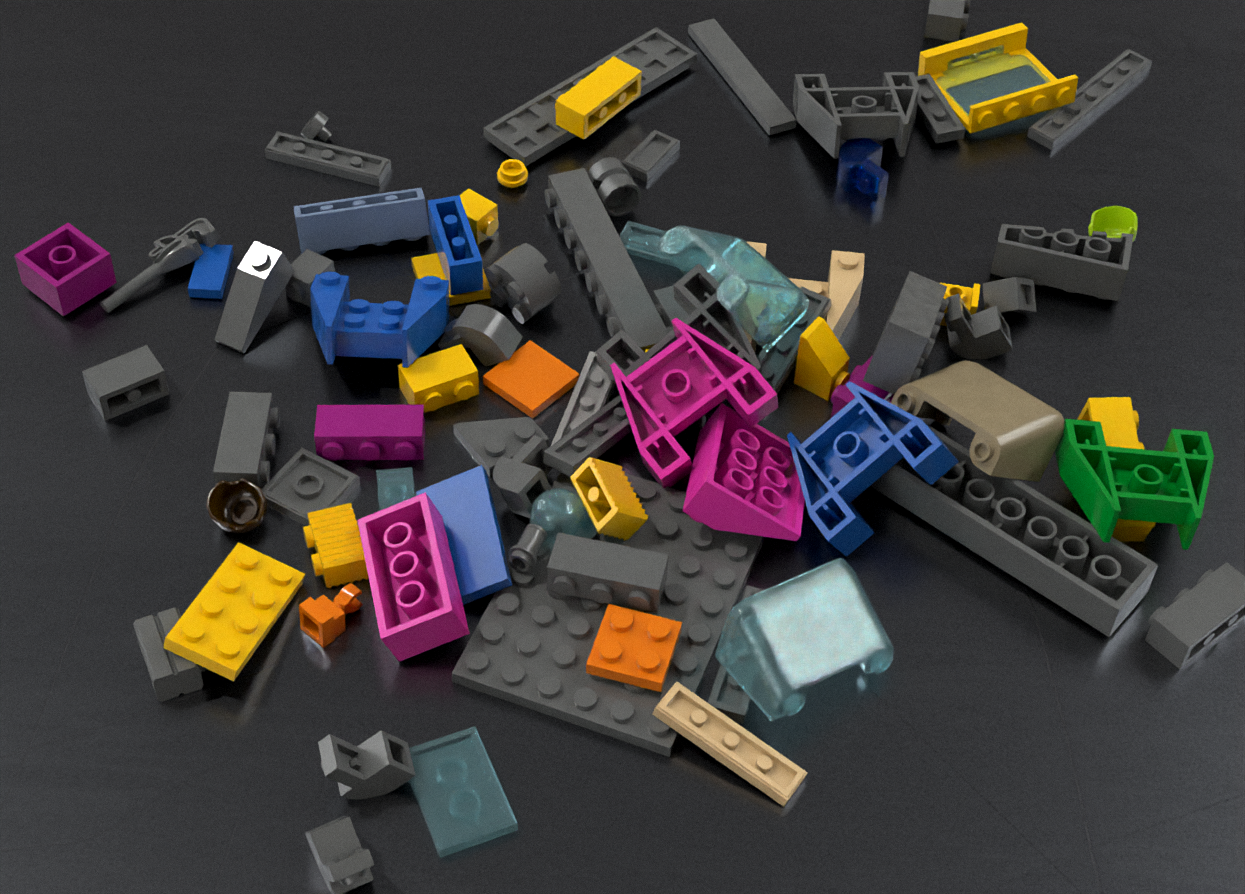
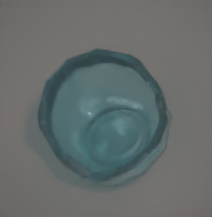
[529,488,587,544]

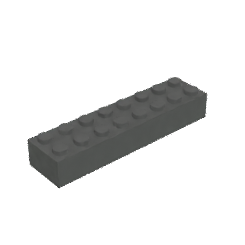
[870,424,1158,637]

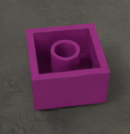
[14,222,117,316]

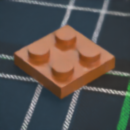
[586,604,682,692]

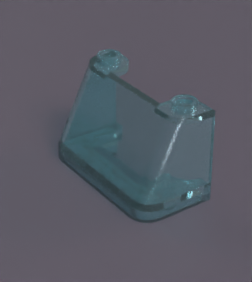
[656,225,809,352]
[715,558,894,722]

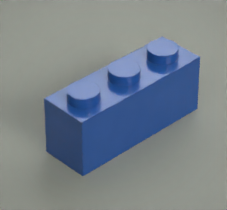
[428,195,483,295]

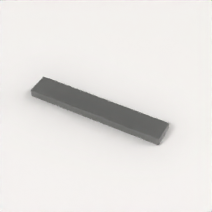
[688,18,797,136]
[1027,49,1152,150]

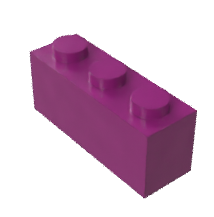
[314,405,425,461]

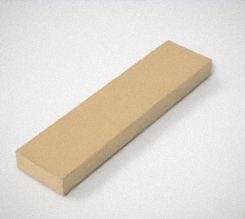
[652,681,808,807]

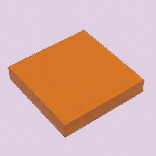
[483,340,580,419]

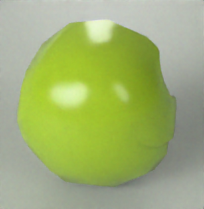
[1088,206,1138,242]

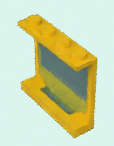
[918,22,1078,134]

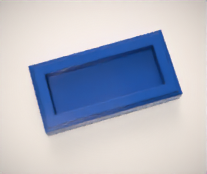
[188,244,234,299]

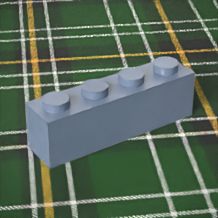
[293,188,430,255]

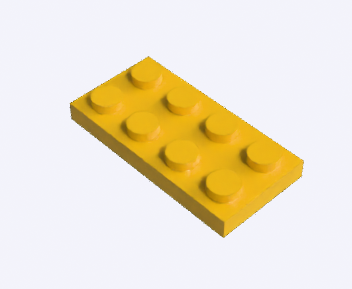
[163,542,305,682]

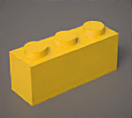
[555,56,642,140]

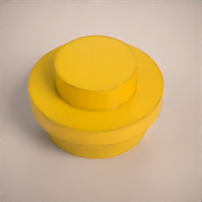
[497,159,528,188]

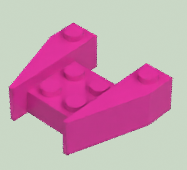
[610,318,778,488]

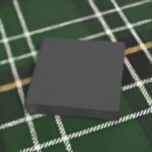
[261,447,360,526]

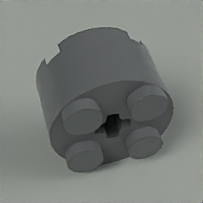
[485,243,561,324]

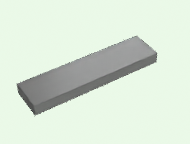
[551,351,615,446]

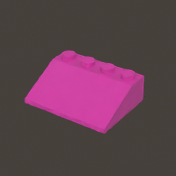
[683,403,805,541]

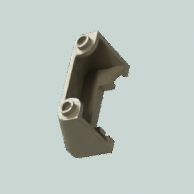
[891,360,1065,482]

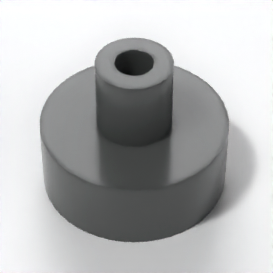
[300,110,332,142]

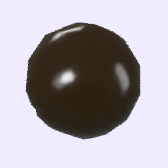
[206,478,268,534]

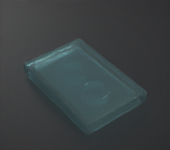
[409,726,518,858]

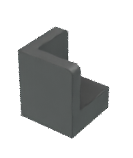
[983,276,1037,314]

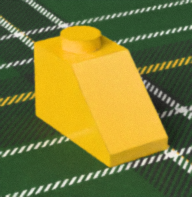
[794,316,850,401]

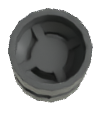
[588,157,641,217]

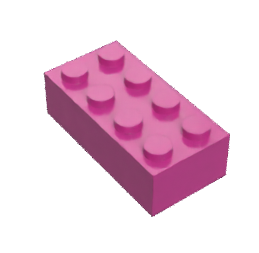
[357,492,470,662]

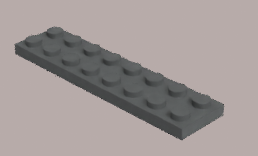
[483,27,697,167]

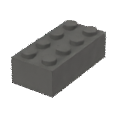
[863,271,949,395]

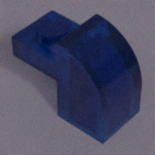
[836,138,889,202]

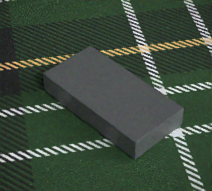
[622,130,680,182]

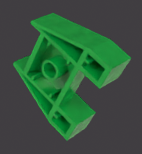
[1055,419,1214,550]

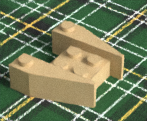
[729,240,865,352]

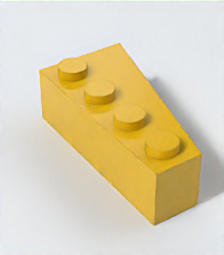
[1077,397,1156,542]

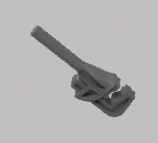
[100,218,220,313]

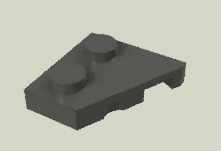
[454,417,549,477]

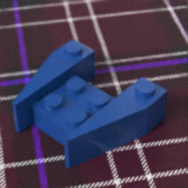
[310,272,449,368]
[787,381,959,557]

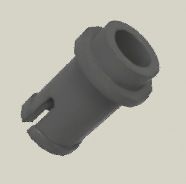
[508,524,547,572]

